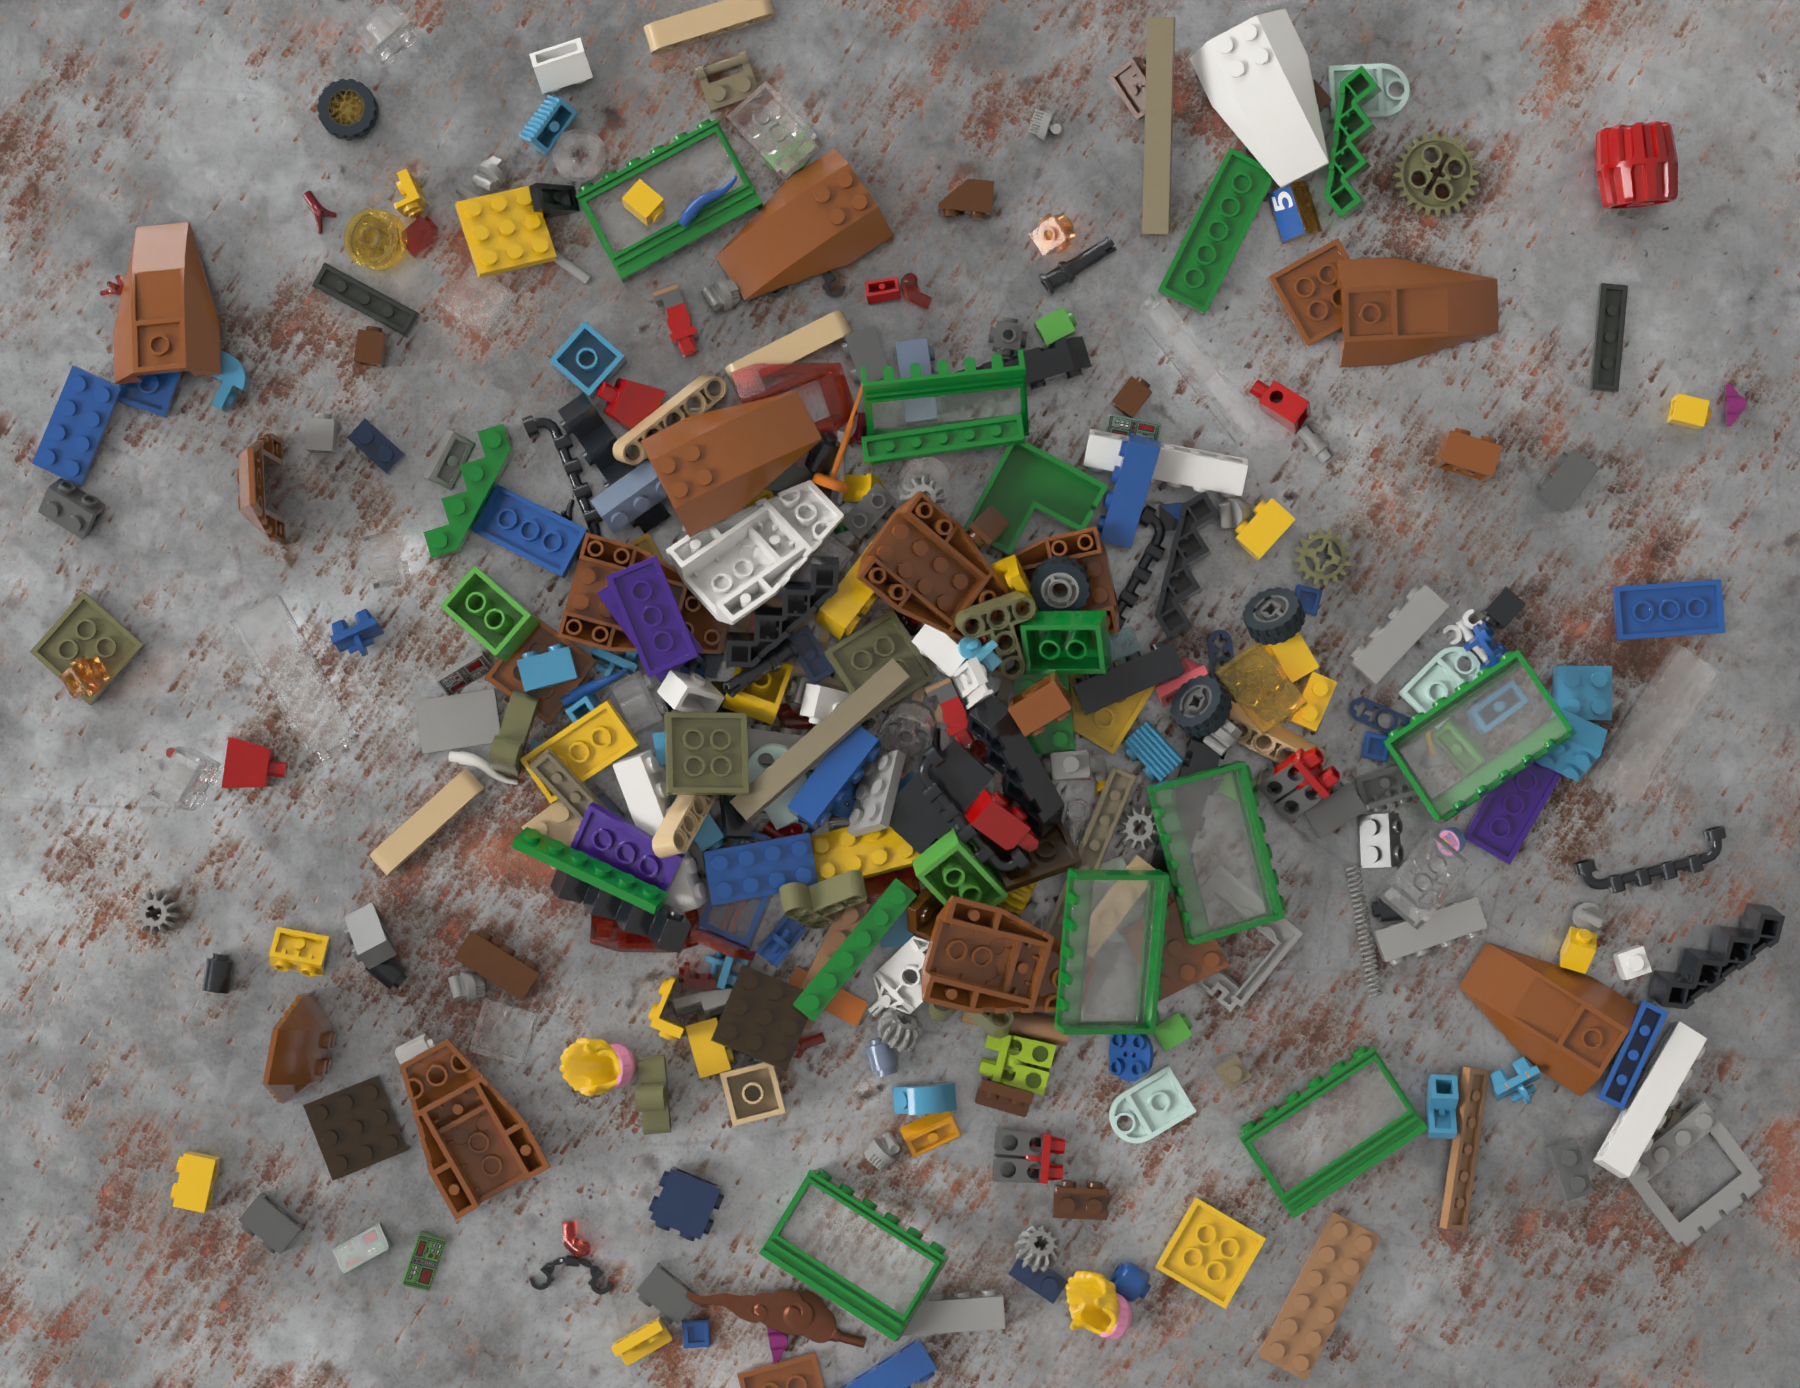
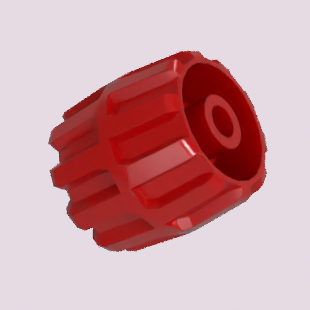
[1596,121,1678,209]

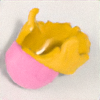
[559,1038,636,1097]
[1065,1270,1133,1339]

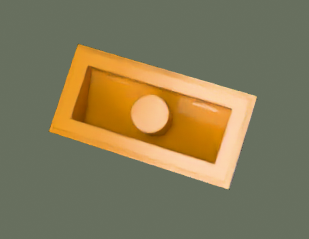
[900,1111,962,1158]

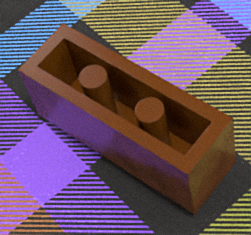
[454,929,542,1001]

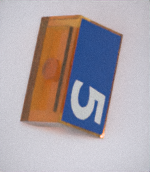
[1266,181,1322,244]

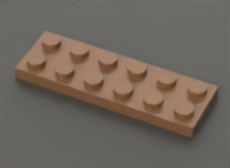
[1257,1211,1381,1381]

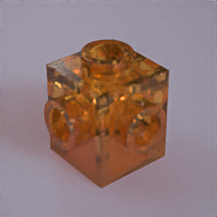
[1029,213,1076,256]
[60,655,110,699]

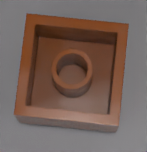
[1433,428,1502,482]
[1008,671,1072,737]

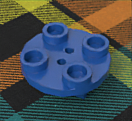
[1463,622,1508,670]
[1109,1034,1154,1082]

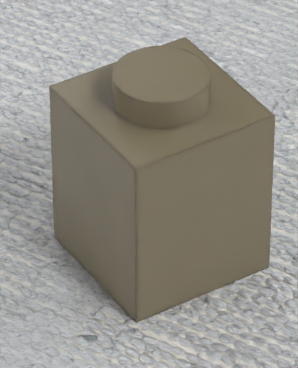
[1212,1052,1252,1092]

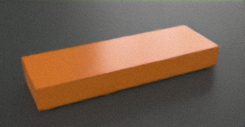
[788,966,869,1027]

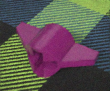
[1724,384,1747,426]
[767,1326,788,1362]

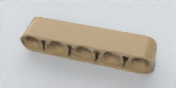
[643,0,776,54]
[725,309,852,393]
[612,374,727,465]
[1227,701,1327,771]
[369,768,485,876]
[652,795,718,859]

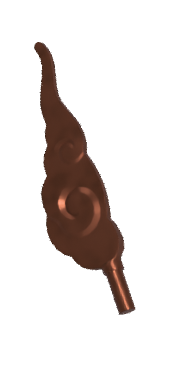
[685,1289,866,1348]

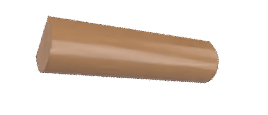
[961,1012,1069,1047]

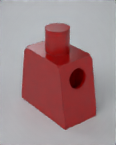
[597,378,666,435]
[1249,379,1311,435]
[221,737,288,788]

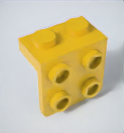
[647,975,686,1041]

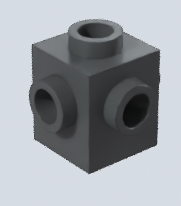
[988,317,1027,357]

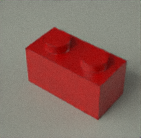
[865,276,901,304]

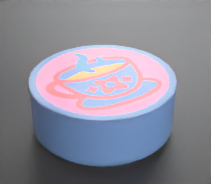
[1438,827,1466,855]

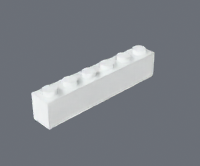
[1083,429,1248,498]
[612,750,708,912]
[1593,1021,1707,1178]

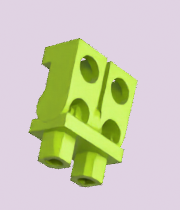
[979,1033,1057,1096]

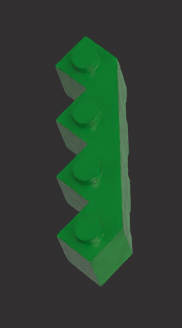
[1324,65,1382,220]
[423,424,514,560]

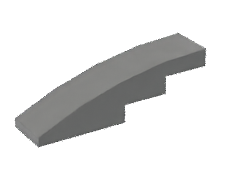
[672,989,732,1019]

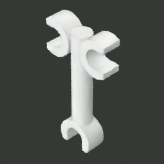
[1441,609,1488,663]

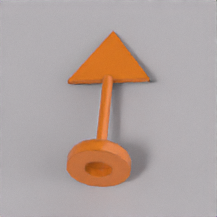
[812,383,863,494]

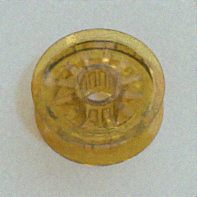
[344,208,407,270]

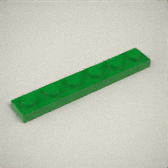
[861,414,1025,466]
[512,827,669,914]
[792,878,917,1022]

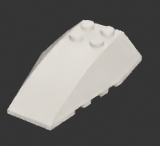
[1190,9,1330,188]
[666,480,844,625]

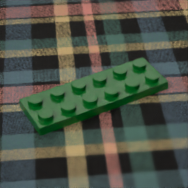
[1158,148,1273,315]

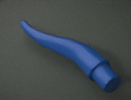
[678,176,737,228]
[560,668,629,708]

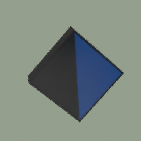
[1158,502,1186,532]

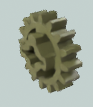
[1293,528,1352,586]

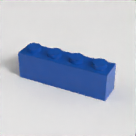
[1097,433,1161,549]
[787,726,881,830]
[1596,1000,1669,1110]
[840,1337,937,1388]

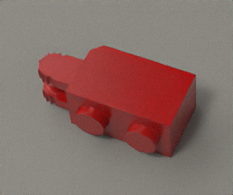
[964,789,1039,852]

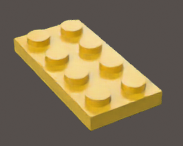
[520,699,639,803]
[810,826,920,882]

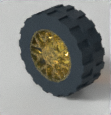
[317,78,379,141]

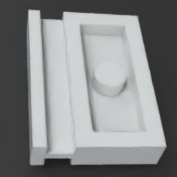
[950,657,993,710]

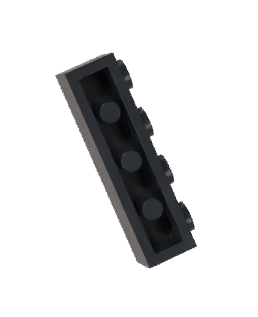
[1072,640,1185,716]

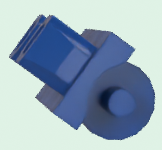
[330,609,384,657]
[756,915,807,968]

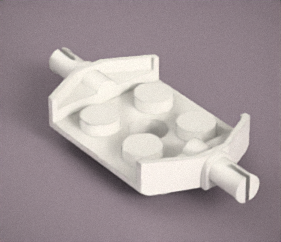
[868,934,930,1017]

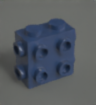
[648,1166,725,1241]

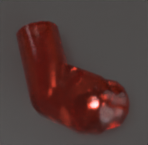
[900,273,932,309]
[777,703,813,730]
[966,739,988,764]
[562,1221,591,1258]

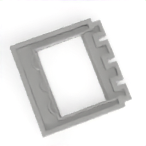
[1196,864,1303,1012]
[1627,1100,1763,1248]

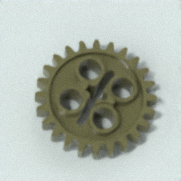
[1392,131,1480,219]

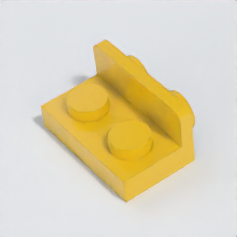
[393,169,429,218]
[991,554,1039,611]
[268,927,330,977]
[611,1316,673,1366]

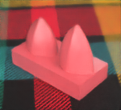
[1155,658,1209,707]

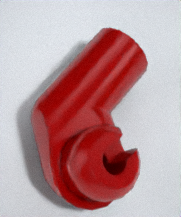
[762,821,803,839]

